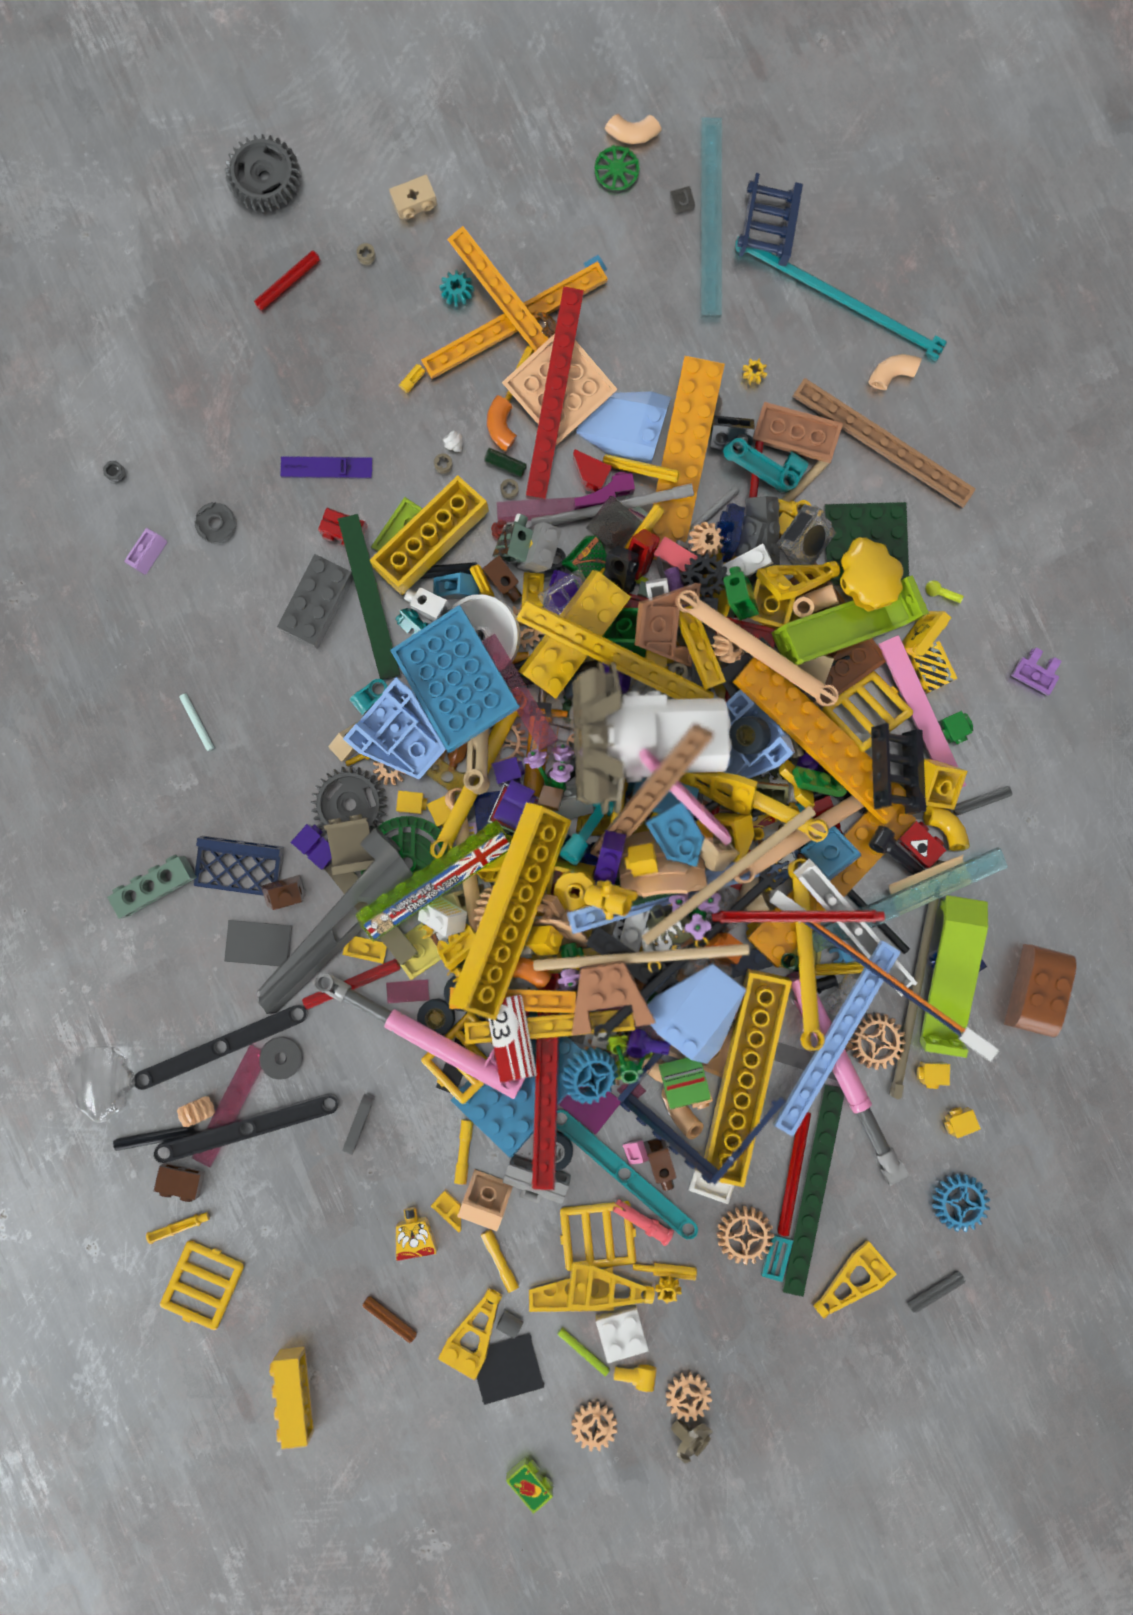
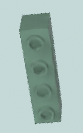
[107,854,197,919]

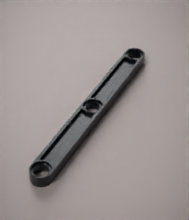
[133,1004,308,1090]
[154,1094,339,1163]

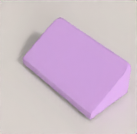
[124,528,167,575]

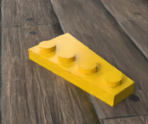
[529,1267,614,1312]

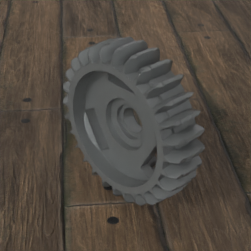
[225,134,301,212]
[311,766,388,834]

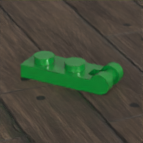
[792,766,847,797]

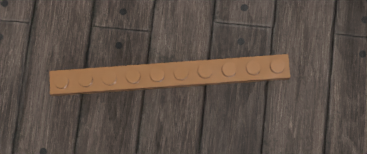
[793,378,976,508]
[590,722,714,857]

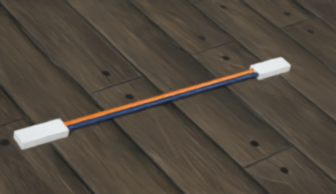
[770,890,999,1061]

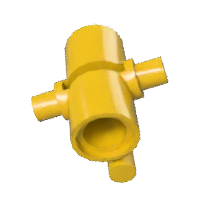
[584,880,638,920]

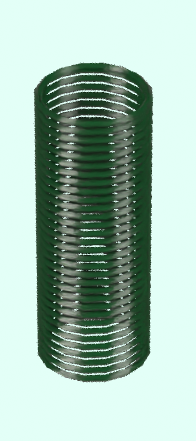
[484,448,527,477]
[781,953,799,972]

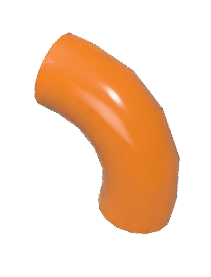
[487,395,517,452]
[512,957,552,989]

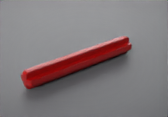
[254,250,320,310]

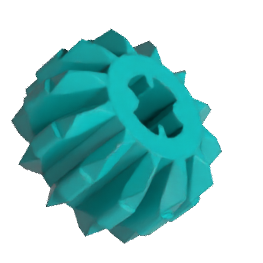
[439,269,474,307]

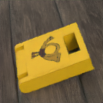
[902,611,952,656]

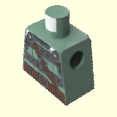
[492,514,533,563]

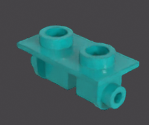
[395,608,429,636]

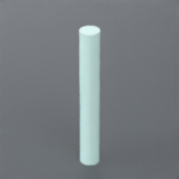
[179,693,215,751]

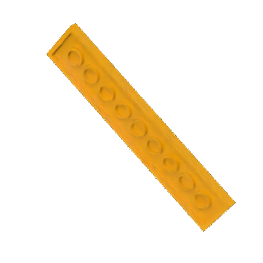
[650,356,725,562]
[733,657,906,824]
[747,805,917,968]

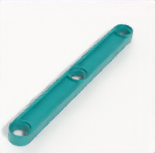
[557,1108,698,1240]

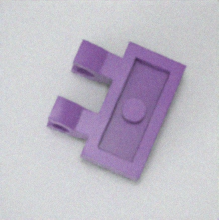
[1011,647,1062,696]

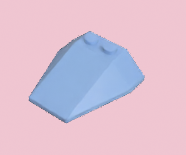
[576,392,671,464]
[343,677,446,779]
[724,689,795,779]
[647,963,746,1064]

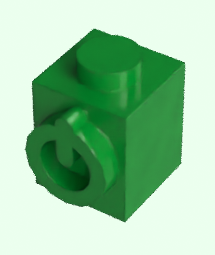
[938,711,974,744]

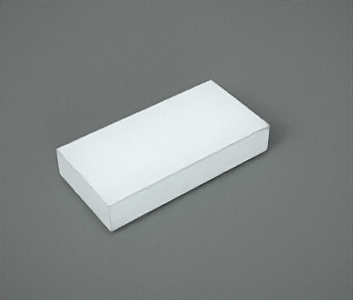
[688,1169,735,1204]

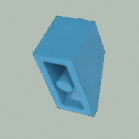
[433,572,479,599]

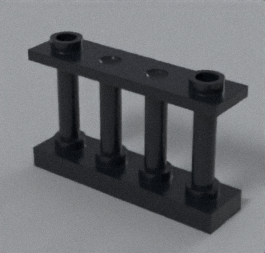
[871,723,926,815]

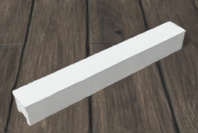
[793,859,917,997]

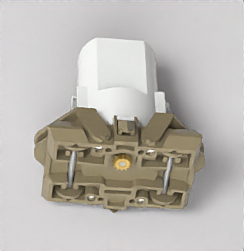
[572,662,731,814]

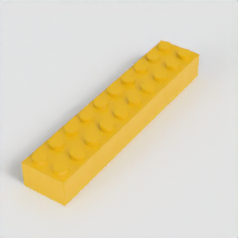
[449,802,571,1021]
[701,968,792,1187]

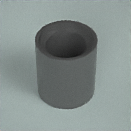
[496,1311,524,1339]

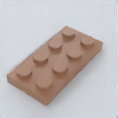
[753,402,843,464]

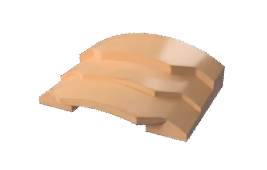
[619,830,707,897]

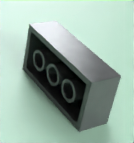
[277,554,353,649]

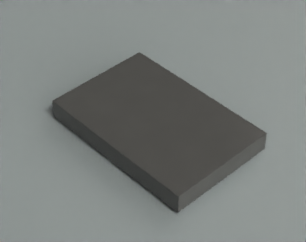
[224,920,292,966]

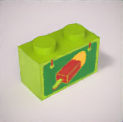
[506,1456,554,1514]

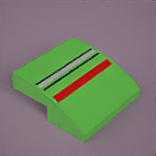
[659,1057,711,1110]

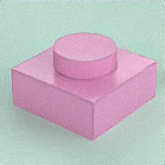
[623,1140,649,1165]

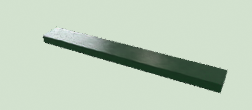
[338,514,401,680]

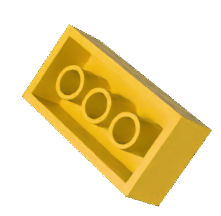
[270,1346,314,1449]

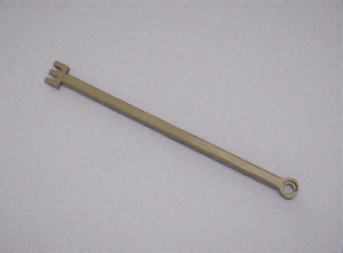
[889,860,946,1099]

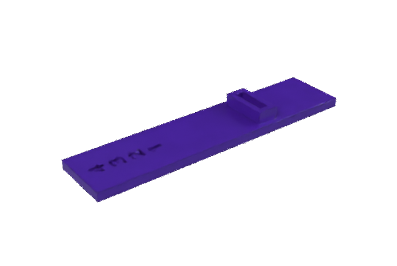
[280,456,373,478]

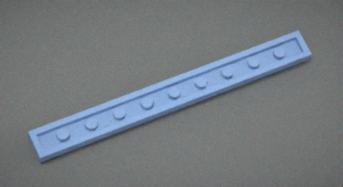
[567,862,772,934]
[773,940,900,1137]

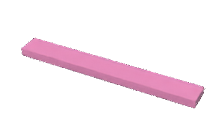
[878,635,967,787]

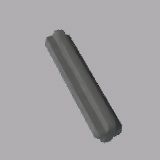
[953,786,1012,816]
[908,1272,966,1313]

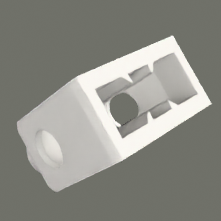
[404,588,452,622]

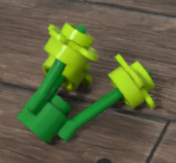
[606,1035,653,1084]

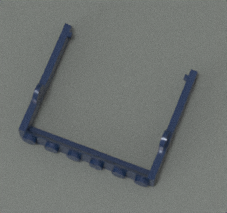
[617,1040,786,1185]

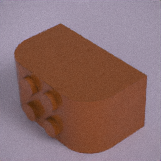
[1004,944,1077,1038]

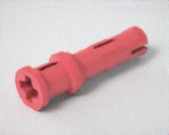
[612,1199,674,1246]

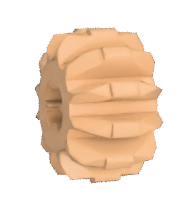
[688,522,724,557]
[711,632,745,663]
[373,761,407,785]
[177,1096,215,1127]

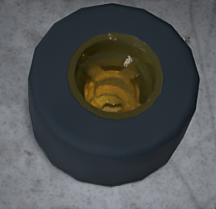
[729,716,771,755]
[417,999,455,1035]

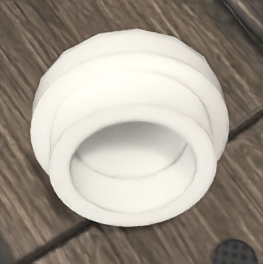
[442,430,463,452]

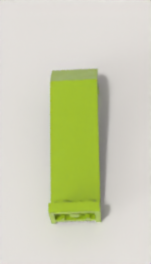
[772,575,929,666]
[919,895,988,1058]

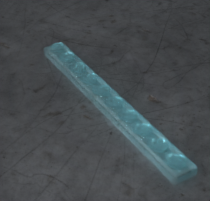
[701,118,722,318]
[812,847,1008,953]

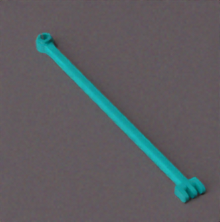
[735,236,947,361]

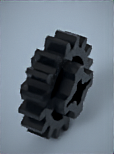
[682,553,728,599]

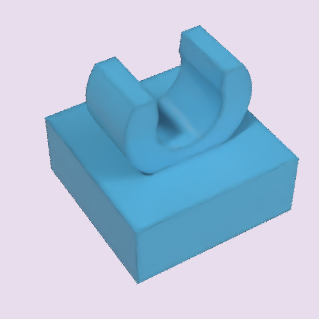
[829,939,853,963]

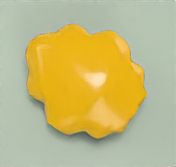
[840,537,903,612]

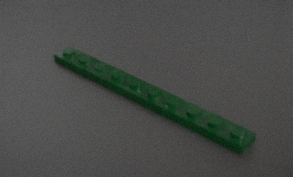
[782,1084,845,1297]

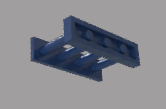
[737,173,803,267]

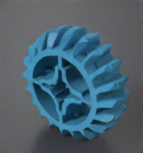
[561,1047,619,1104]
[932,1174,990,1232]

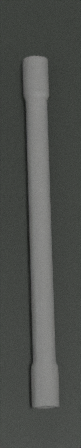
[531,483,694,526]

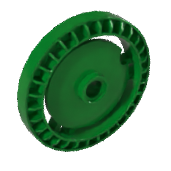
[361,816,455,907]

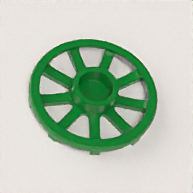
[594,145,640,191]

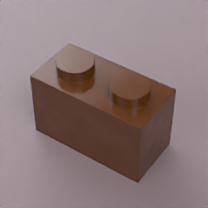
[154,1163,205,1202]

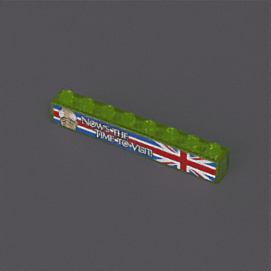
[355,820,511,942]

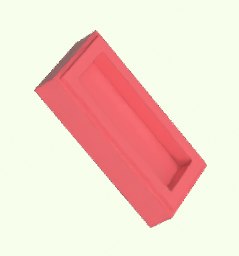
[654,536,697,573]

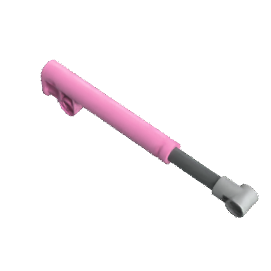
[786,971,909,1186]
[314,973,525,1099]

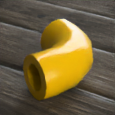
[923,806,970,851]

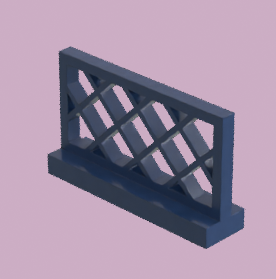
[194,835,284,896]

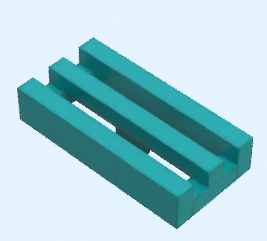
[761,1234,793,1282]

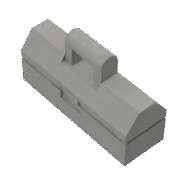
[502,1155,571,1204]

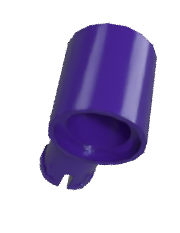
[627,1030,670,1058]

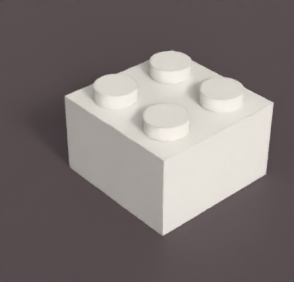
[595,1304,648,1363]

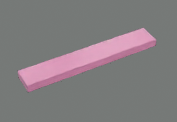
[639,748,731,846]

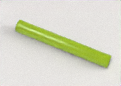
[557,1328,610,1376]

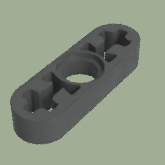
[342,1094,375,1155]

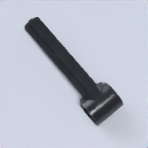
[868,826,925,875]

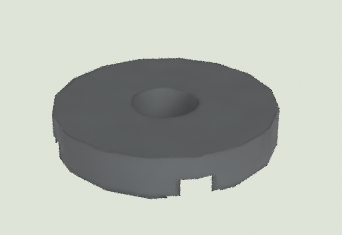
[195,502,236,544]
[259,1037,302,1080]

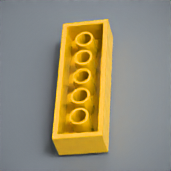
[370,475,489,595]
[518,570,631,699]

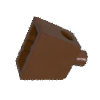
[482,555,522,603]
[261,875,305,910]
[644,1138,677,1191]

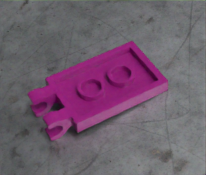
[559,1086,621,1135]

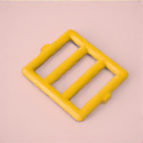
[822,671,913,752]
[421,1012,493,1104]
[560,1201,636,1271]
[160,1240,244,1330]

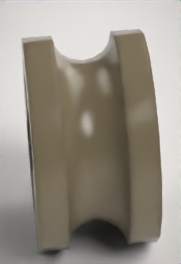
[356,243,375,265]
[434,453,453,474]
[500,479,519,499]
[668,662,688,679]

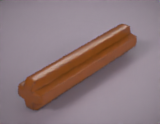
[362,1296,417,1343]

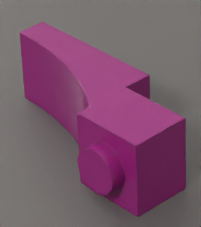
[573,472,635,510]

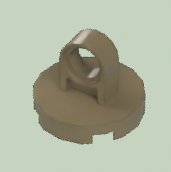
[671,1419,713,1464]

